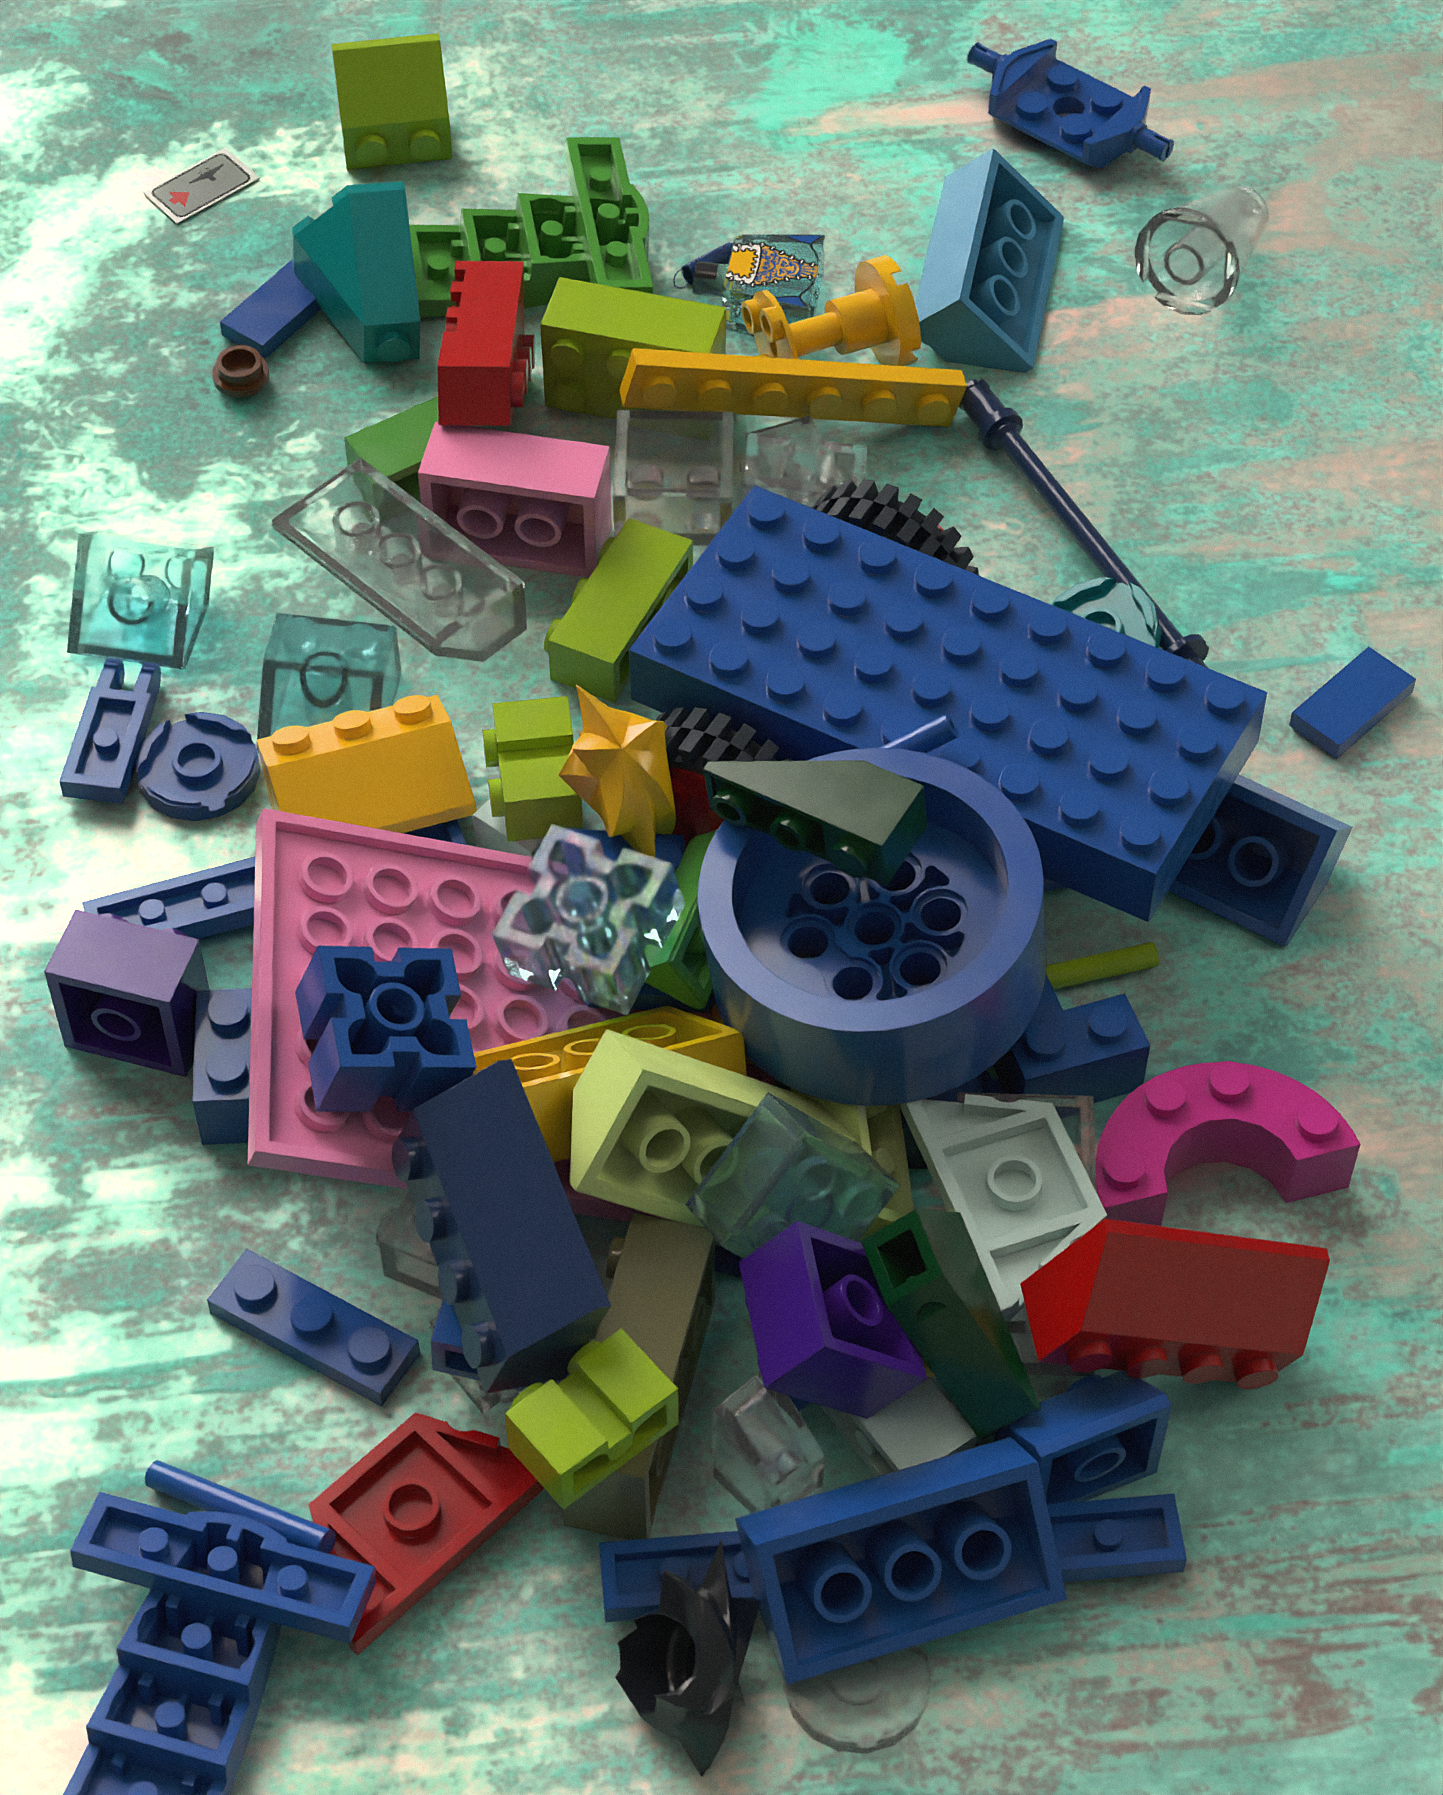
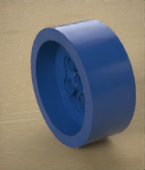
[698,748,1047,1106]

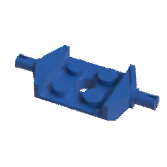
[967,39,1174,168]

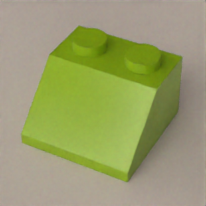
[331,33,453,170]

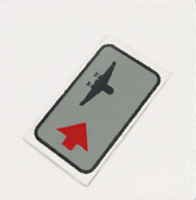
[143,148,260,224]

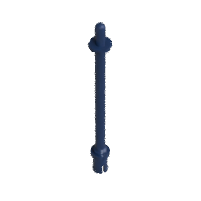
[959,379,1209,668]

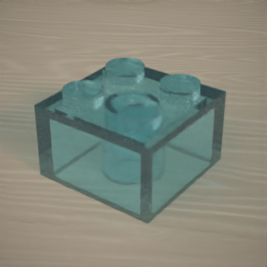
[685,1092,900,1258]

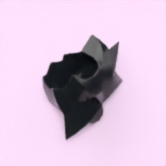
[615,1540,761,1777]

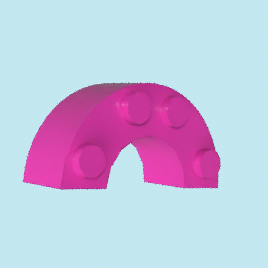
[1092,1061,1361,1226]

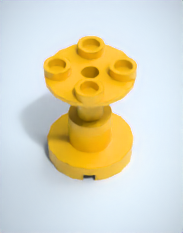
[741,255,921,366]

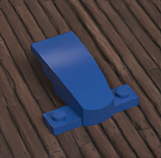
[63,1492,376,1795]

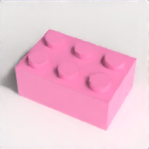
[418,421,612,578]

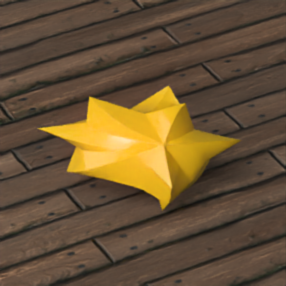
[558,684,676,874]

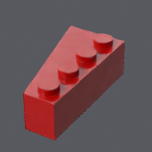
[437,261,535,426]

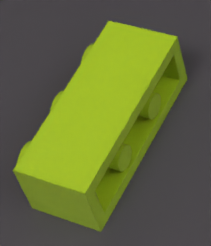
[544,518,693,703]

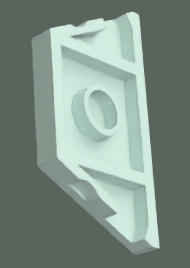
[900,1094,1107,1322]

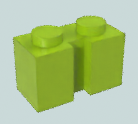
[482,696,583,842]
[505,1328,679,1510]

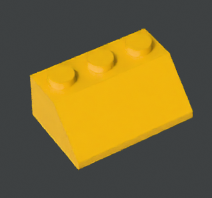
[256,695,477,833]

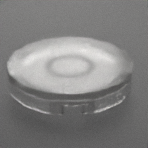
[784,1644,931,1754]

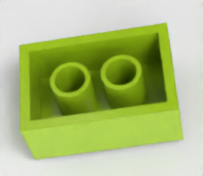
[540,277,726,437]

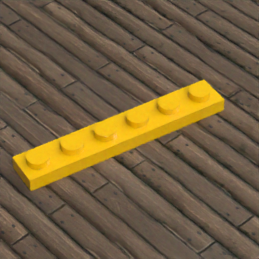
[619,348,967,427]

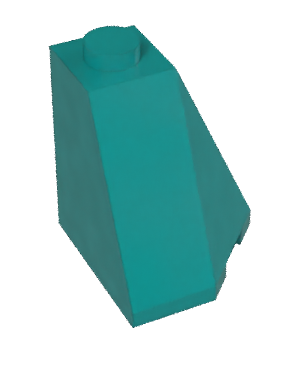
[292,181,421,363]

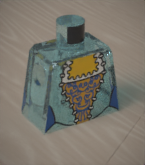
[693,234,825,337]

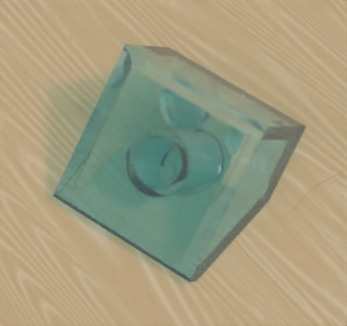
[67,531,215,669]
[256,613,402,753]

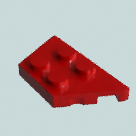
[308,1412,545,1656]

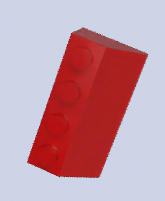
[1020,1219,1330,1389]

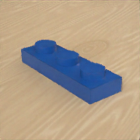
[207,1249,420,1407]

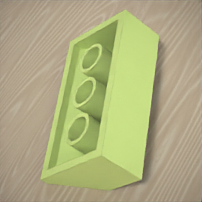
[570,1029,856,1247]

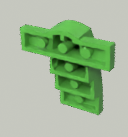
[409,137,654,317]

